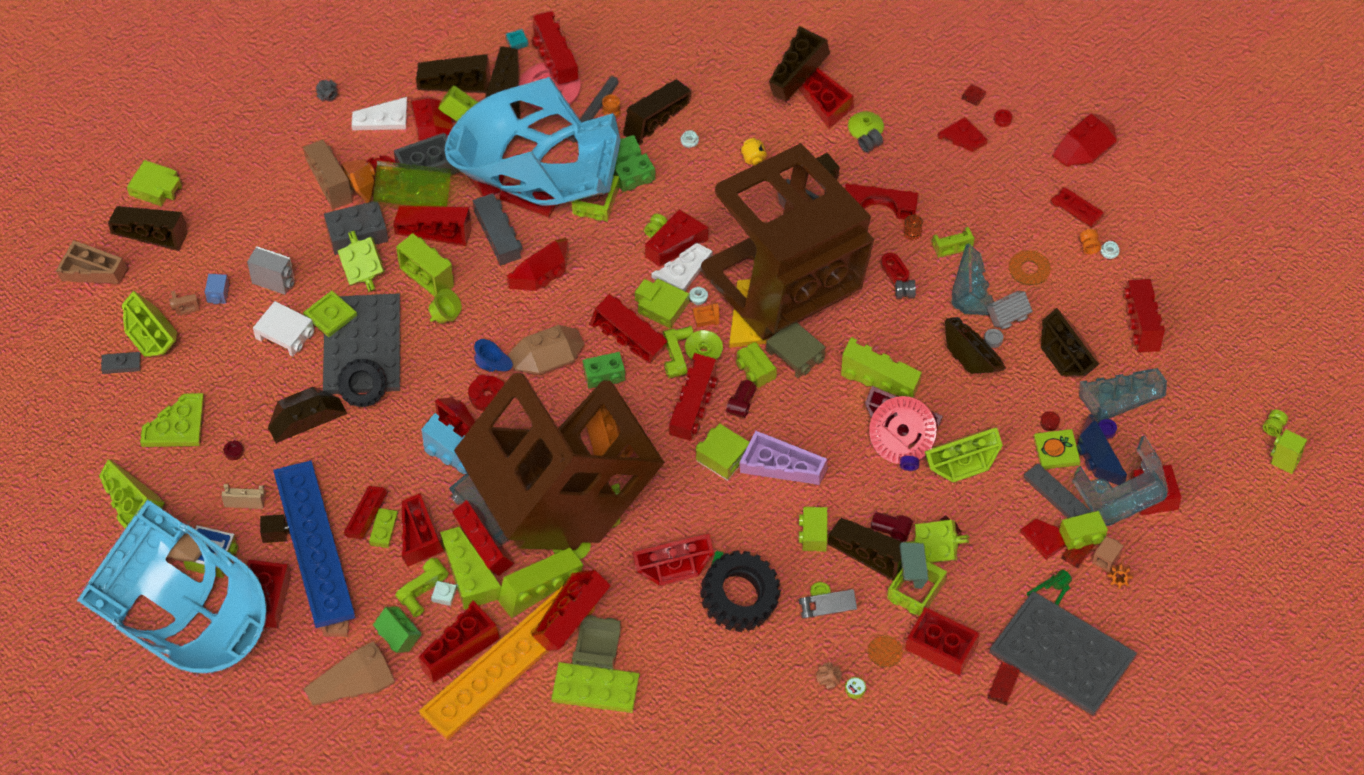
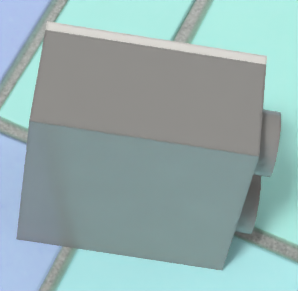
[247,246,295,295]

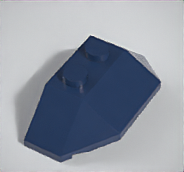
[1077,414,1127,486]

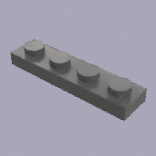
[1024,463,1091,518]

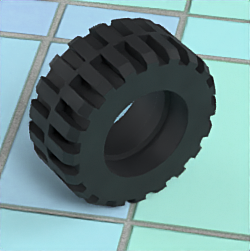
[700,551,781,632]

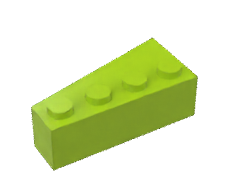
[440,527,501,610]
[498,548,583,618]

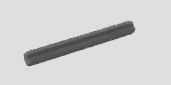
[568,76,618,143]

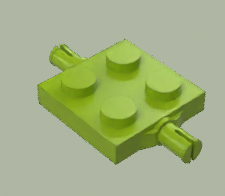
[338,231,385,292]
[904,520,970,563]

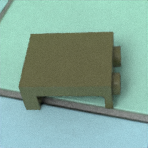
[766,322,826,378]
[572,615,621,670]

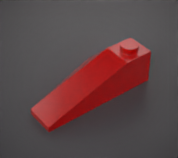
[435,397,475,437]

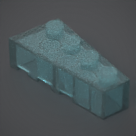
[1079,368,1167,422]

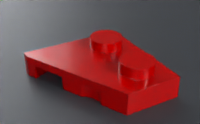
[937,117,988,152]
[1020,519,1066,560]

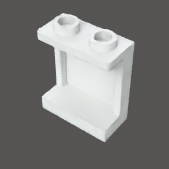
[253,301,314,357]

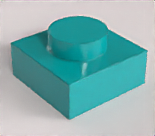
[506,29,528,49]

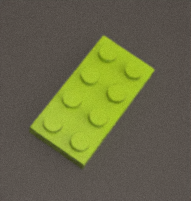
[551,662,639,713]

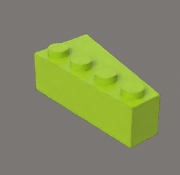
[841,337,922,398]

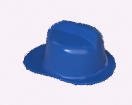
[474,339,513,372]

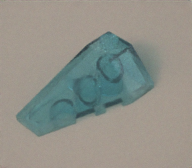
[952,243,994,315]

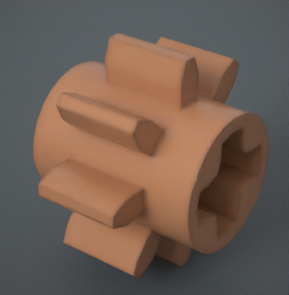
[816,662,842,689]

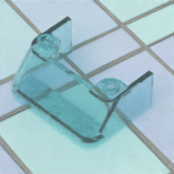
[1072,435,1168,526]

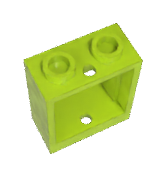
[572,176,619,221]
[887,561,947,616]

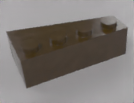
[769,26,830,102]
[416,54,490,93]
[623,79,692,145]
[108,206,187,251]
[828,518,904,581]

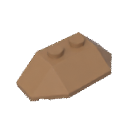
[507,325,585,375]

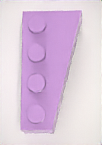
[739,431,828,485]

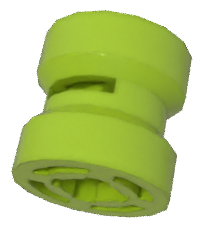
[644,214,668,238]
[1263,409,1288,437]

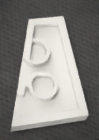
[352,97,407,130]
[651,243,713,291]

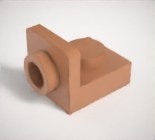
[169,291,199,316]
[319,620,349,637]

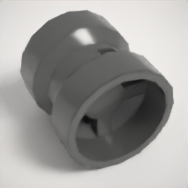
[858,129,883,153]
[895,280,916,299]

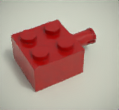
[1130,453,1182,516]

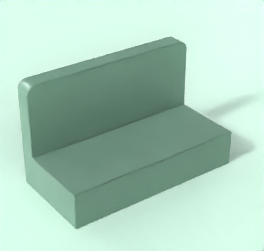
[900,542,928,589]

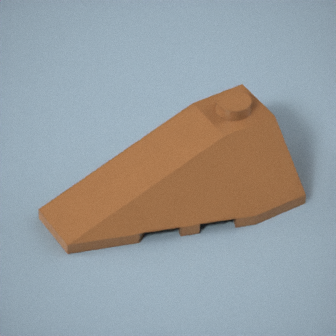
[303,641,395,706]

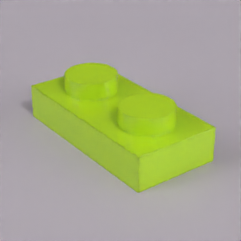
[369,508,398,548]

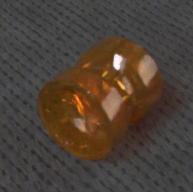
[904,215,923,240]

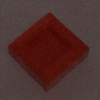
[962,84,986,106]

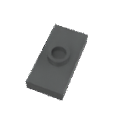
[101,352,141,374]

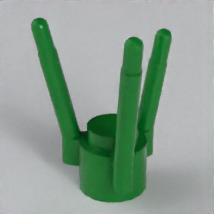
[1026,570,1072,605]

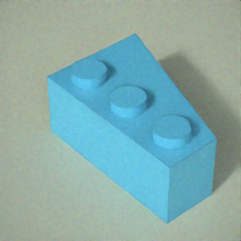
[421,413,468,475]

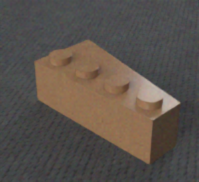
[303,140,354,210]

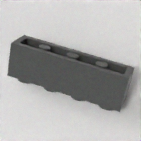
[473,193,523,266]

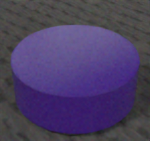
[1098,419,1117,439]
[900,456,919,471]

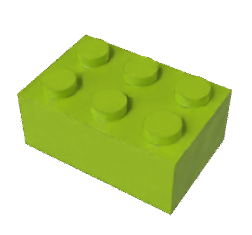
[396,233,454,297]

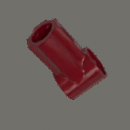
[726,380,756,418]
[871,511,913,542]

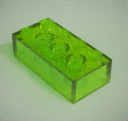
[373,161,451,207]

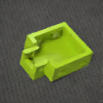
[127,160,182,207]
[635,278,690,329]

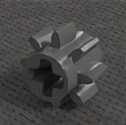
[316,79,338,101]

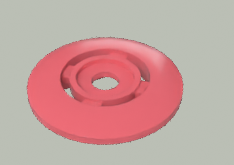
[519,62,581,110]
[869,396,937,464]

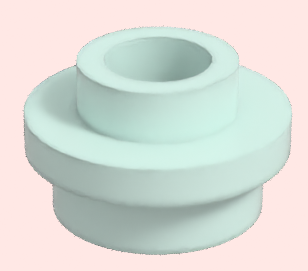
[681,130,699,148]
[1101,241,1120,259]
[689,287,708,305]

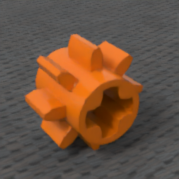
[1108,562,1133,589]

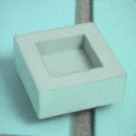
[431,581,457,606]

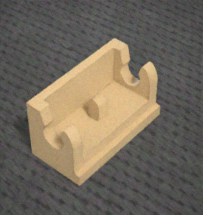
[221,484,266,509]

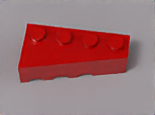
[799,68,854,129]
[1124,279,1165,353]
[669,353,718,441]
[531,570,611,651]

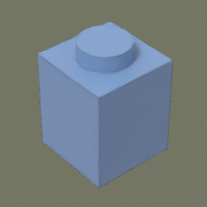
[205,274,229,304]

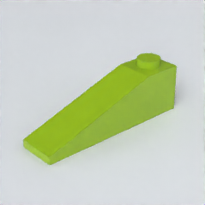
[99,459,164,528]

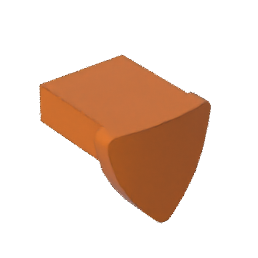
[692,302,719,327]

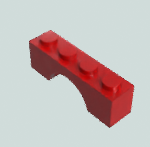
[845,183,919,221]
[452,500,515,576]

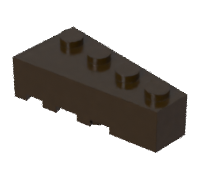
[485,46,520,119]

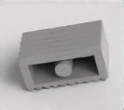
[987,291,1033,329]

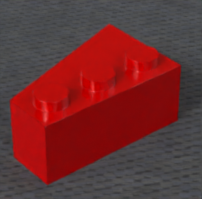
[402,493,444,567]

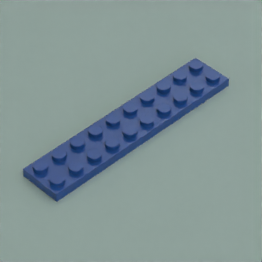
[273,460,355,628]

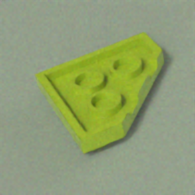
[140,393,204,447]

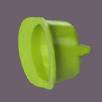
[428,288,462,324]

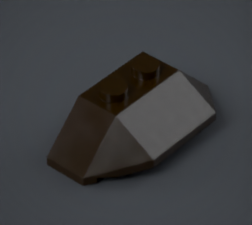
[1041,308,1099,377]
[945,317,1006,374]
[268,387,347,443]

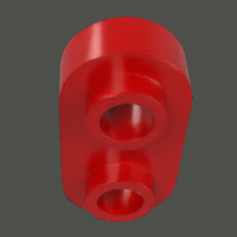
[881,252,910,284]

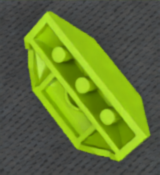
[122,291,177,357]
[924,427,1003,483]

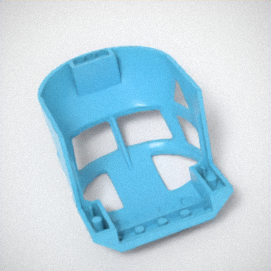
[445,77,621,206]
[77,500,266,673]

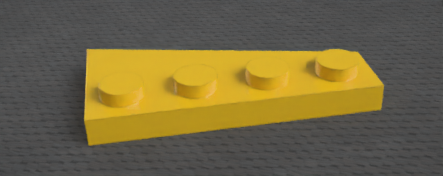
[729,279,767,348]

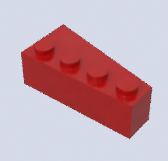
[531,11,578,85]
[393,206,472,246]
[589,293,667,364]
[419,600,500,683]

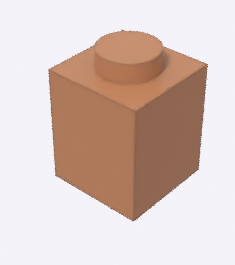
[1092,536,1124,572]

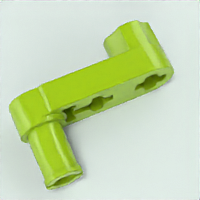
[663,326,693,378]
[395,558,449,617]

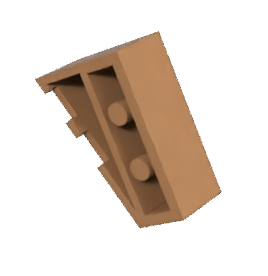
[56,240,127,284]

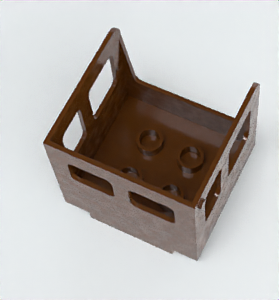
[701,143,874,340]
[454,372,665,550]

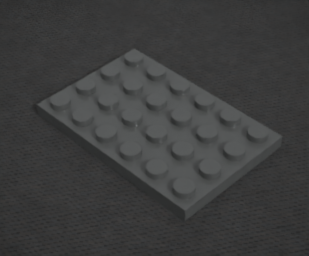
[323,293,400,394]
[989,591,1137,716]

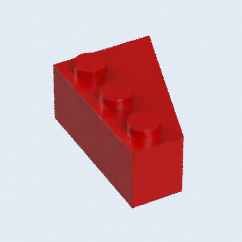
[645,209,709,267]

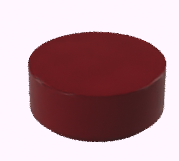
[223,441,244,461]

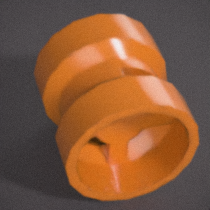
[602,95,620,119]
[1080,229,1102,255]

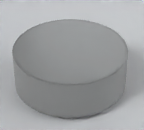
[984,329,1003,348]

